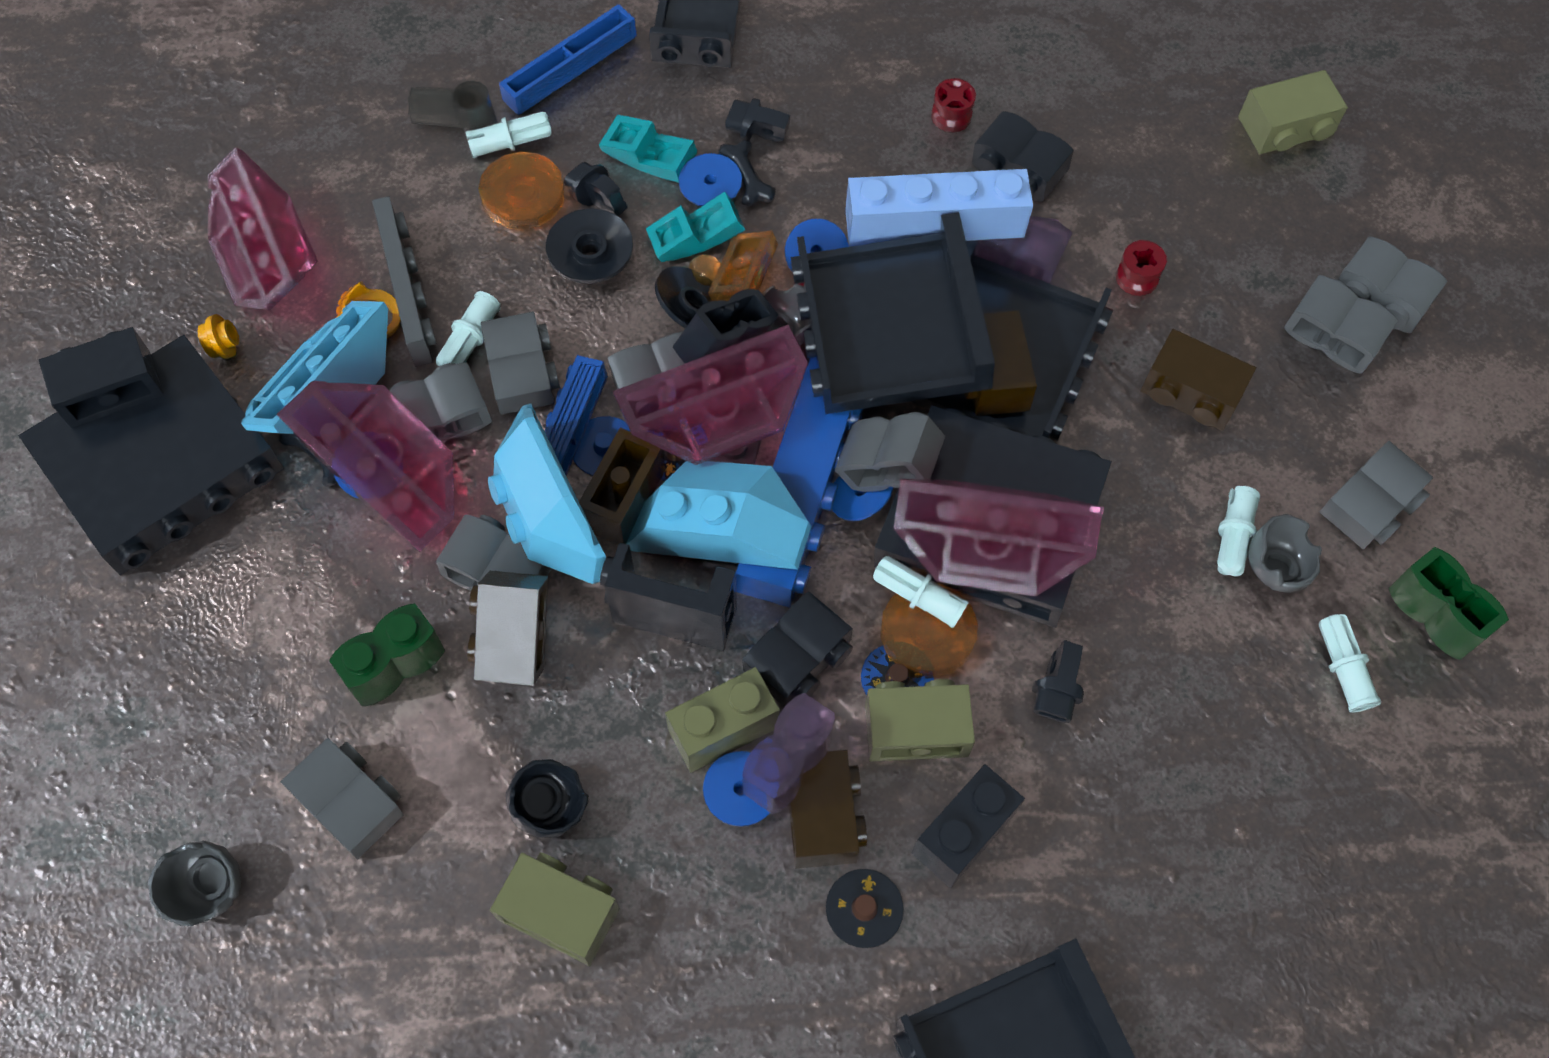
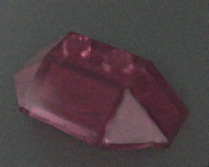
[208,147,318,310]
[613,325,808,465]
[276,381,454,553]
[893,478,1103,596]

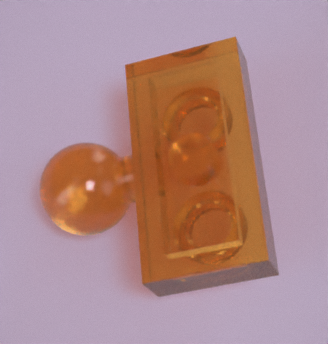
[688,231,778,301]

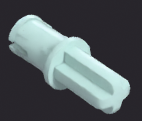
[466,112,552,158]
[436,291,501,366]
[1217,486,1260,577]
[873,556,969,628]
[1319,614,1382,713]

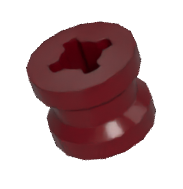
[931,78,976,133]
[1116,240,1167,296]

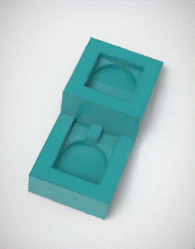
[599,115,698,183]
[646,192,746,262]

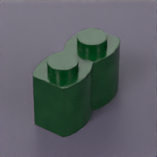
[1389,547,1509,660]
[329,603,445,707]

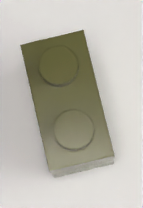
[1238,70,1348,154]
[665,667,780,773]
[865,679,975,762]
[490,852,620,966]

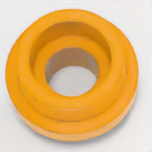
[197,314,240,359]

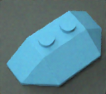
[241,301,388,435]
[488,404,606,584]
[626,460,812,570]

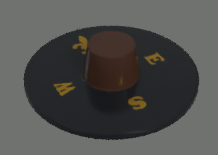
[826,869,904,948]

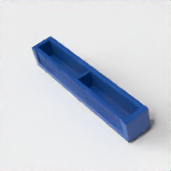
[499,4,637,116]
[544,355,608,476]

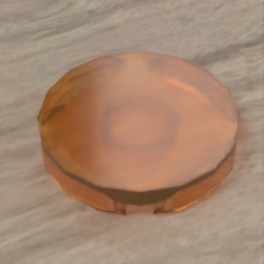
[478,152,565,229]
[880,583,978,678]

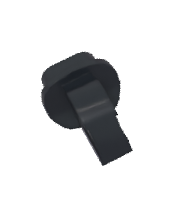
[725,98,790,142]
[564,162,628,216]
[1032,640,1084,723]

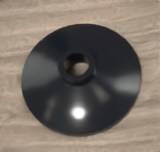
[546,208,633,284]
[655,266,729,328]

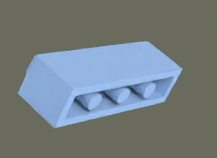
[845,169,1033,247]

